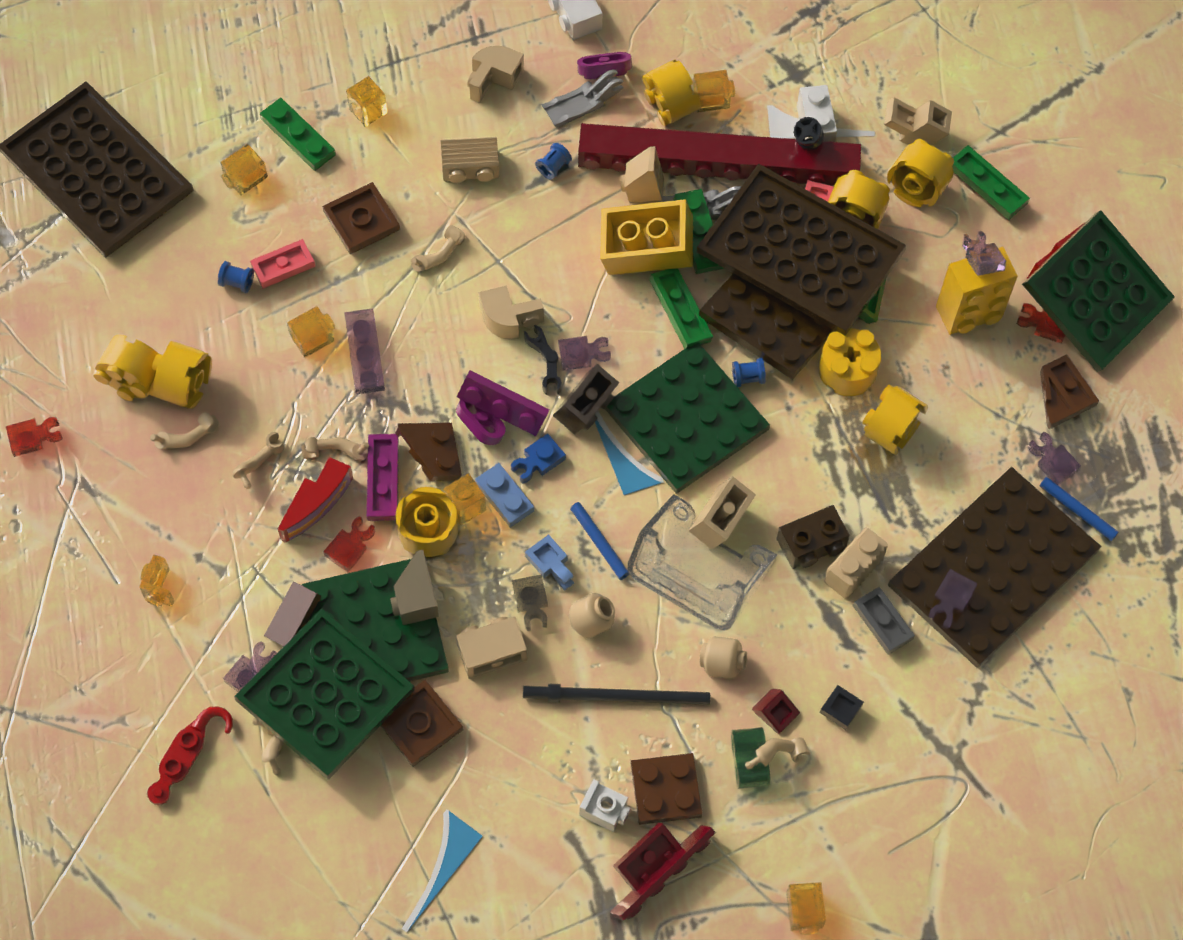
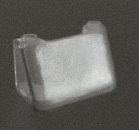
[627,494,777,631]

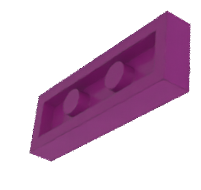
[457,370,550,436]
[366,434,399,521]

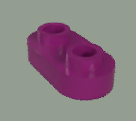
[577,52,632,80]
[456,399,506,445]

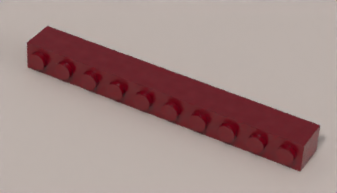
[578,123,861,186]

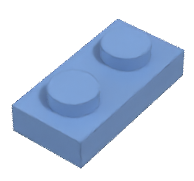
[475,463,534,528]

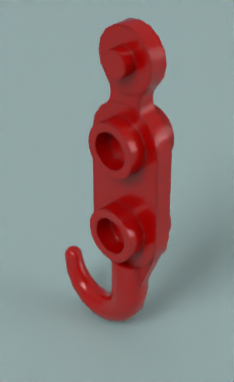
[147,706,233,805]

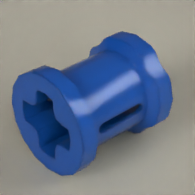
[535,143,572,180]
[218,261,254,293]
[732,358,766,387]

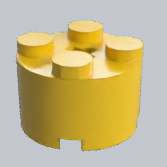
[642,59,701,126]
[887,139,954,208]
[828,170,890,229]
[819,328,881,396]
[93,335,159,401]
[149,341,212,409]
[862,385,928,455]
[395,487,458,557]

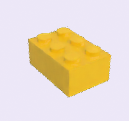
[600,199,693,275]
[936,247,1018,335]

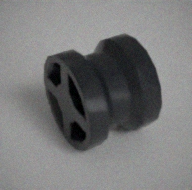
[793,117,824,150]

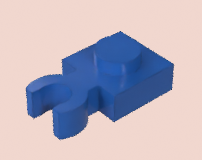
[511,433,566,484]

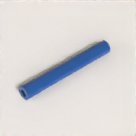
[1039,477,1119,541]
[570,502,630,580]

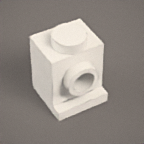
[579,779,631,832]

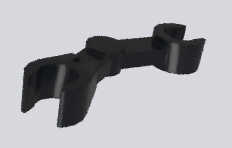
[524,325,562,395]

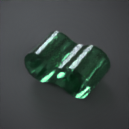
[731,727,770,789]

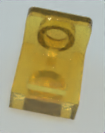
[139,554,174,607]

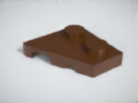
[1040,354,1099,430]
[394,422,462,482]

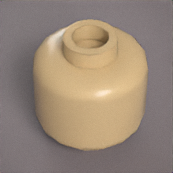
[569,593,615,638]
[700,636,747,679]

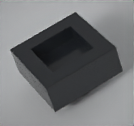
[820,685,864,730]

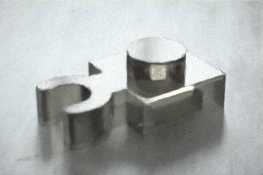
[512,574,548,631]

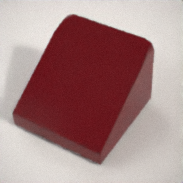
[752,689,800,734]

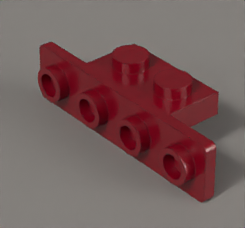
[610,822,716,920]

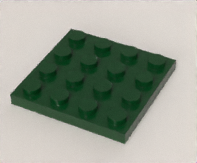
[1022,210,1175,372]
[605,343,770,494]
[302,559,449,682]
[234,609,414,780]

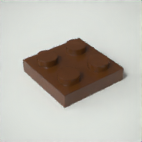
[322,182,400,254]
[381,679,463,767]
[630,753,702,825]

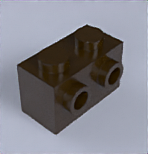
[552,364,619,435]
[776,505,850,569]

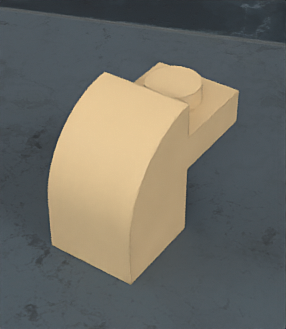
[467,46,524,103]
[884,97,952,145]
[478,285,544,340]

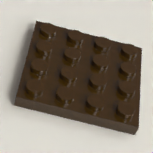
[698,273,835,380]

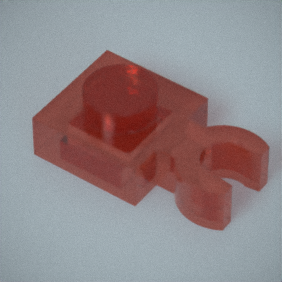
[1016,303,1065,344]
[6,417,63,457]
[323,516,375,572]

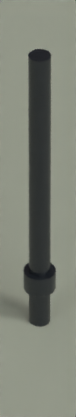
[523,684,710,705]

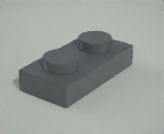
[853,587,915,655]

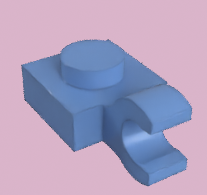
[525,534,574,591]

